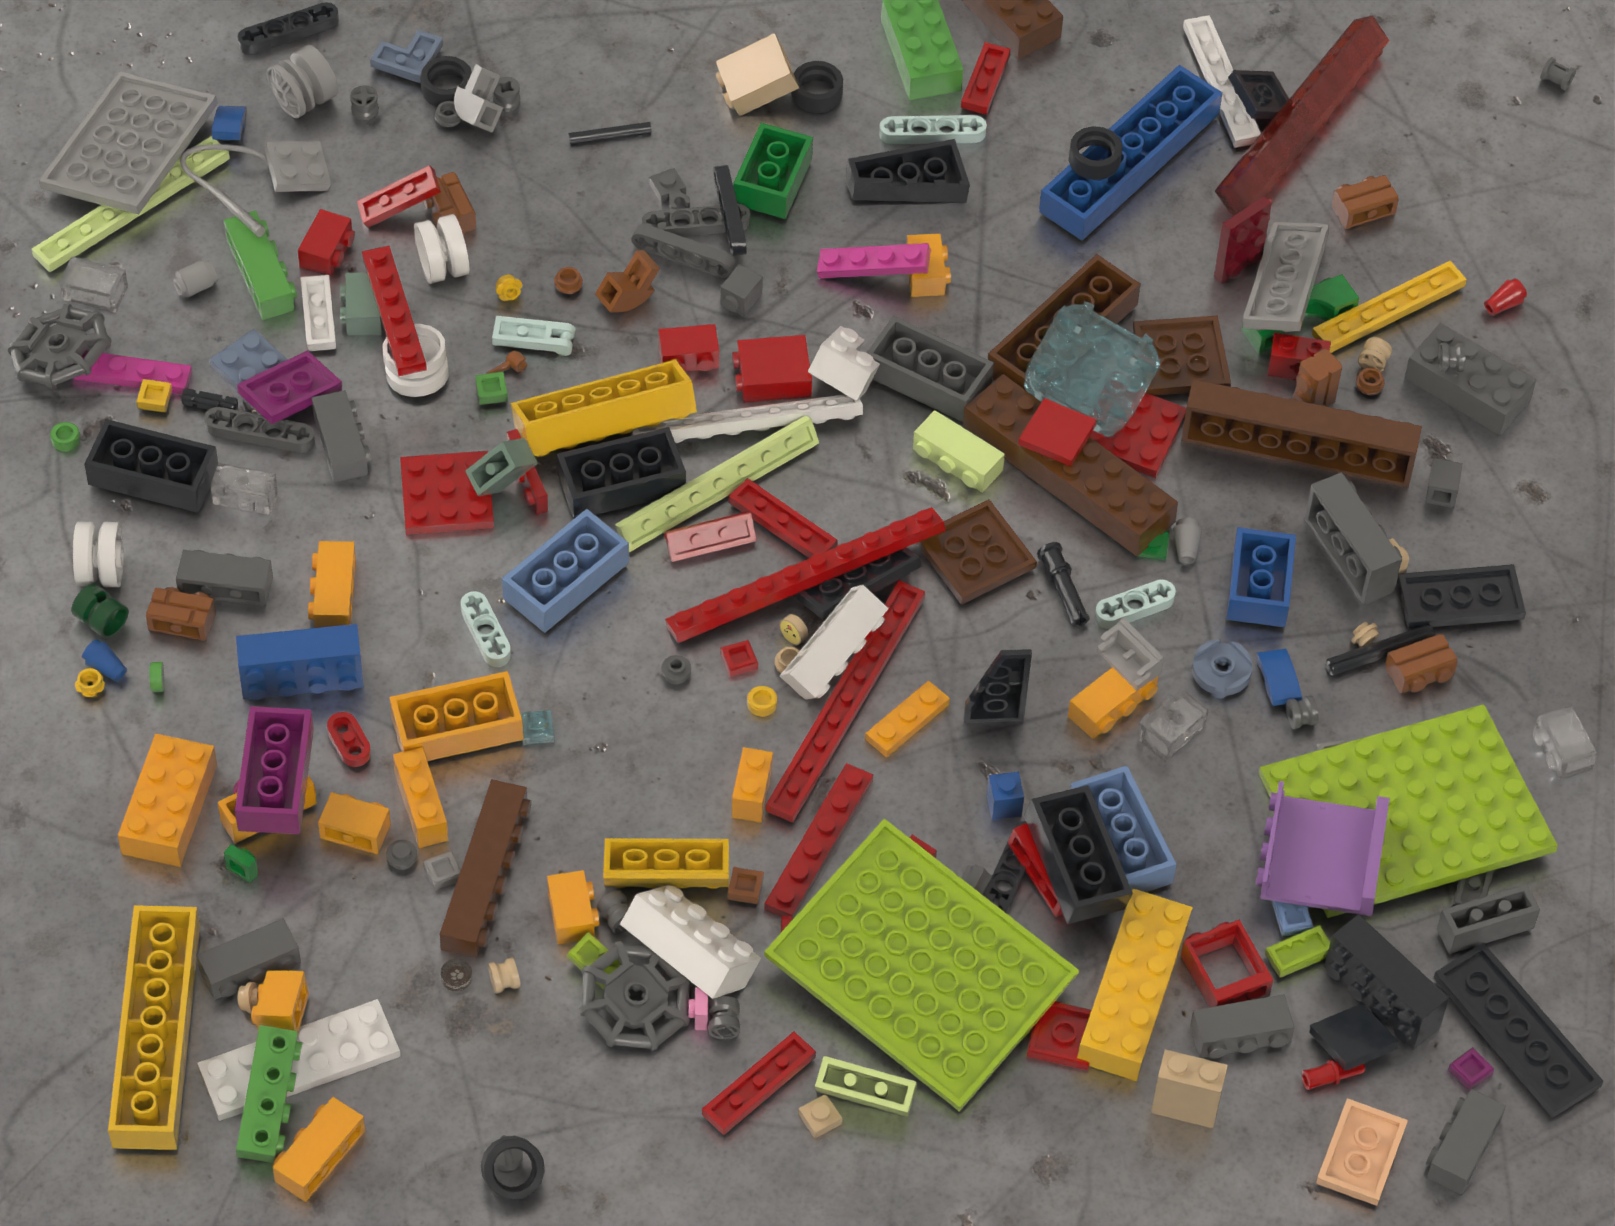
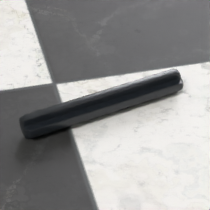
[1325,625,1436,676]

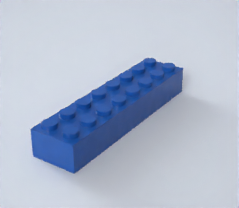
[1039,65,1223,241]

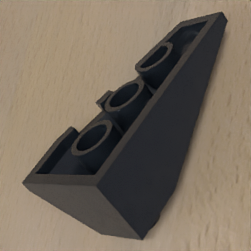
[963,649,1032,723]

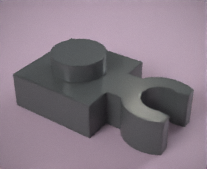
[649,168,690,209]

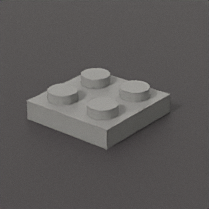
[264,141,331,192]

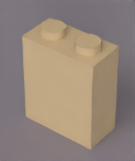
[716,33,799,116]
[1151,1049,1228,1129]

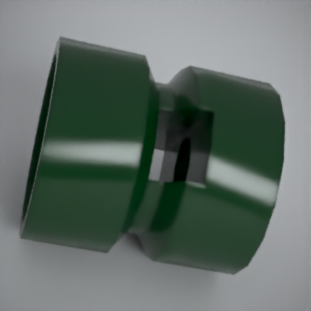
[71,583,129,639]

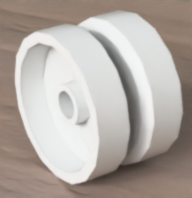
[414,214,470,284]
[383,324,449,397]
[73,522,124,587]

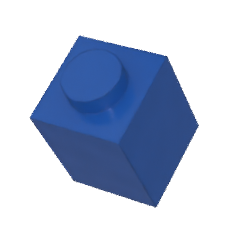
[987,771,1024,820]

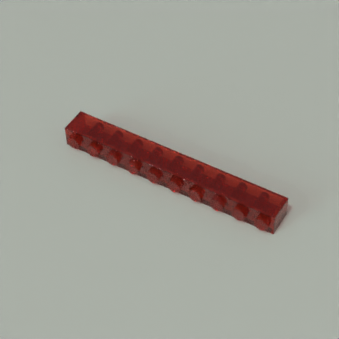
[1215,15,1390,216]

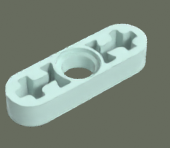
[1095,580,1176,629]
[461,591,511,667]

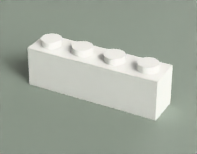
[780,585,888,700]

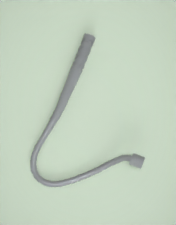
[180,145,267,237]

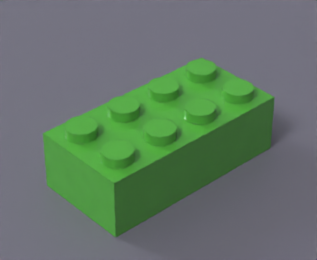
[881,0,964,100]

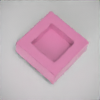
[689,987,708,1030]

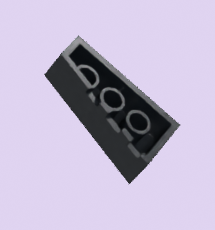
[845,139,970,203]

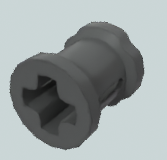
[1540,57,1576,91]

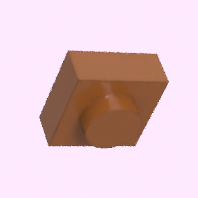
[727,867,764,904]

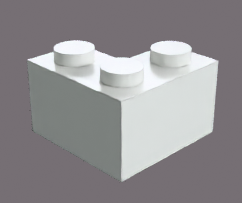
[808,326,880,401]

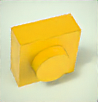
[136,379,172,413]

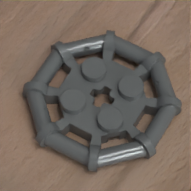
[8,304,112,389]
[579,941,692,1051]

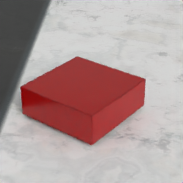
[720,640,758,677]

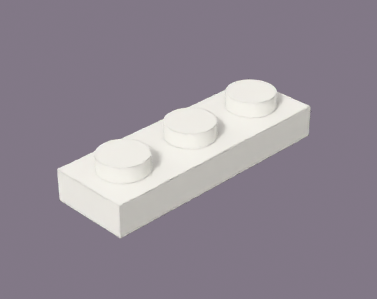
[301,275,336,351]

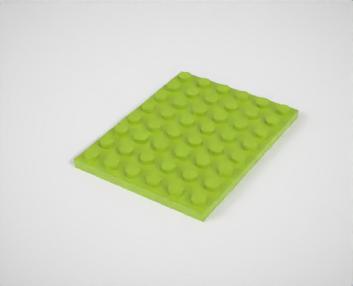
[1259,704,1558,918]
[764,818,1079,1112]

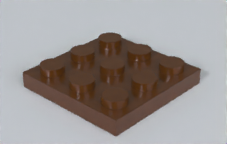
[1133,315,1231,395]
[916,499,1037,605]

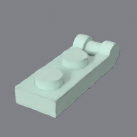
[492,316,576,356]

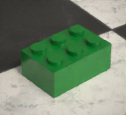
[733,123,813,219]

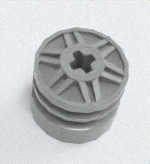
[267,45,339,118]

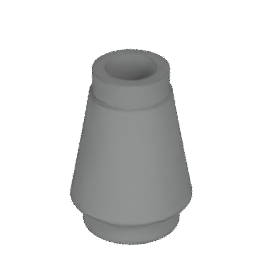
[1173,518,1202,564]

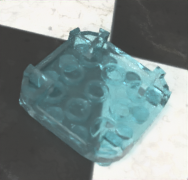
[1024,301,1161,437]

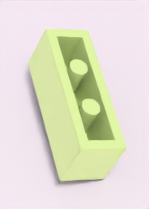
[913,410,1005,493]
[815,1056,917,1117]

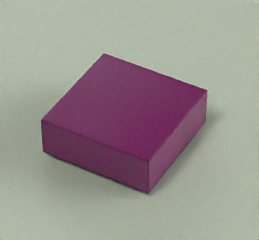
[1448,1047,1494,1091]

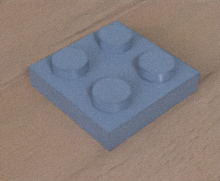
[209,329,288,390]

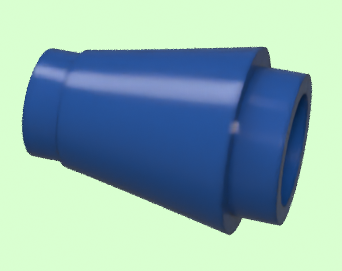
[82,639,127,682]

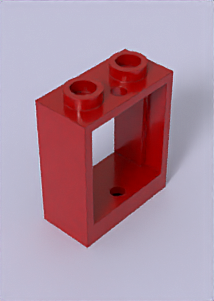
[1181,919,1273,1007]

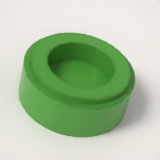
[50,422,81,451]
[149,662,164,692]

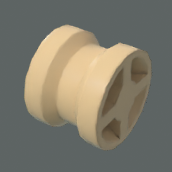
[1358,337,1392,372]
[488,957,521,994]

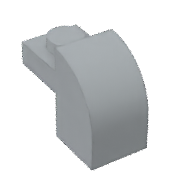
[454,64,503,132]

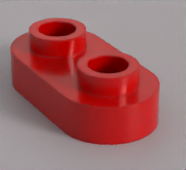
[327,712,371,767]

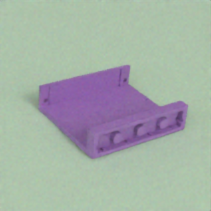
[1256,781,1390,916]

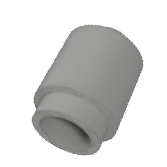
[173,260,218,297]

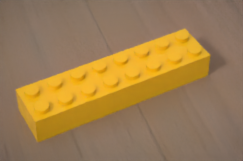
[108,905,200,1150]

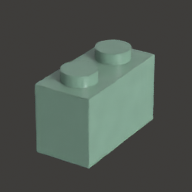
[340,272,382,336]
[465,438,538,496]

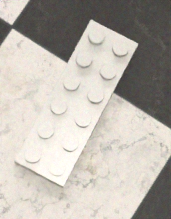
[197,999,400,1121]

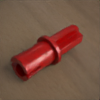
[1301,1060,1365,1090]

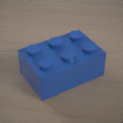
[1226,527,1296,627]

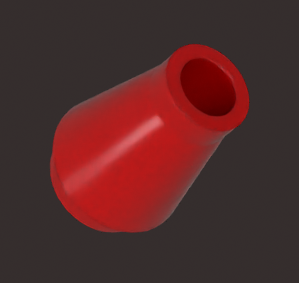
[1484,278,1527,316]

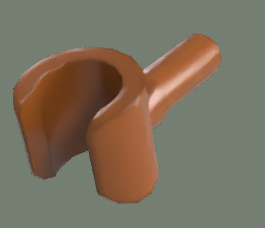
[486,351,527,374]

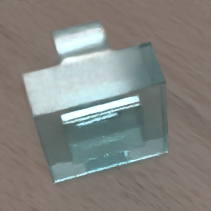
[521,710,555,745]

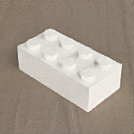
[620,885,761,999]

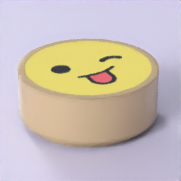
[779,614,808,645]

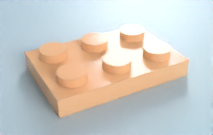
[1316,1098,1408,1206]

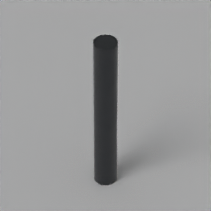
[568,122,652,144]

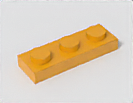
[865,680,950,758]

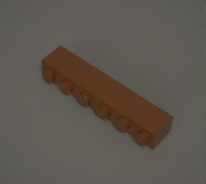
[439,779,532,958]

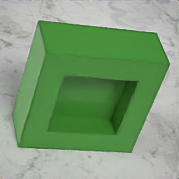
[475,372,508,405]

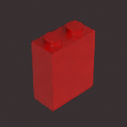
[732,335,812,403]

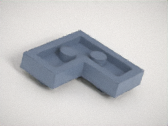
[370,30,443,83]

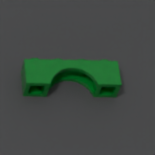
[1242,274,1359,354]

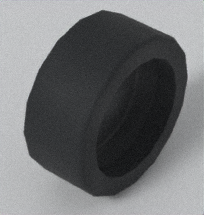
[420,56,472,107]
[791,61,843,113]
[1068,126,1123,180]
[481,1136,545,1200]

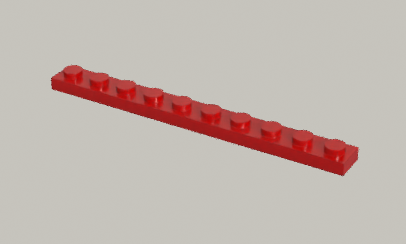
[665,507,946,643]
[765,580,926,823]

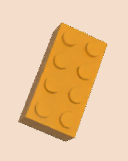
[389,671,523,761]
[118,733,217,867]

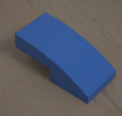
[212,106,247,140]
[1257,648,1302,706]

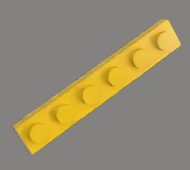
[1312,261,1467,353]

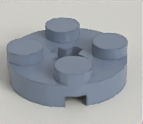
[1192,639,1252,698]

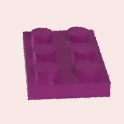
[237,350,342,424]

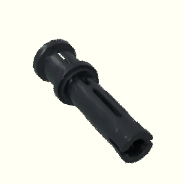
[1037,542,1090,627]

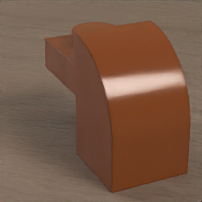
[595,250,660,312]

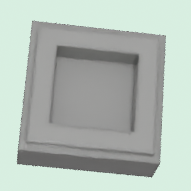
[423,850,461,891]

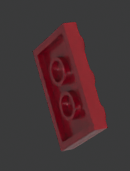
[1214,196,1272,283]

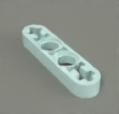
[879,115,987,144]

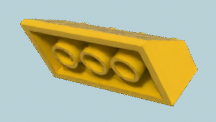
[603,838,729,889]

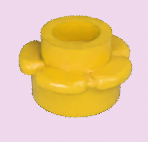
[495,274,523,301]
[75,668,105,697]

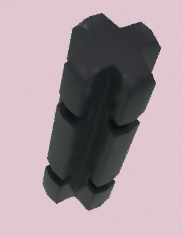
[181,388,238,410]

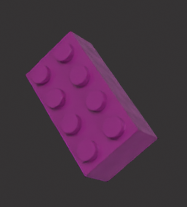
[235,706,314,834]

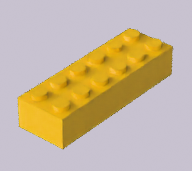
[510,360,697,456]
[1077,889,1193,1081]

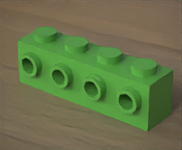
[236,1025,303,1163]

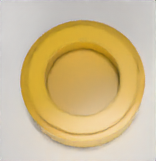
[747,686,777,717]

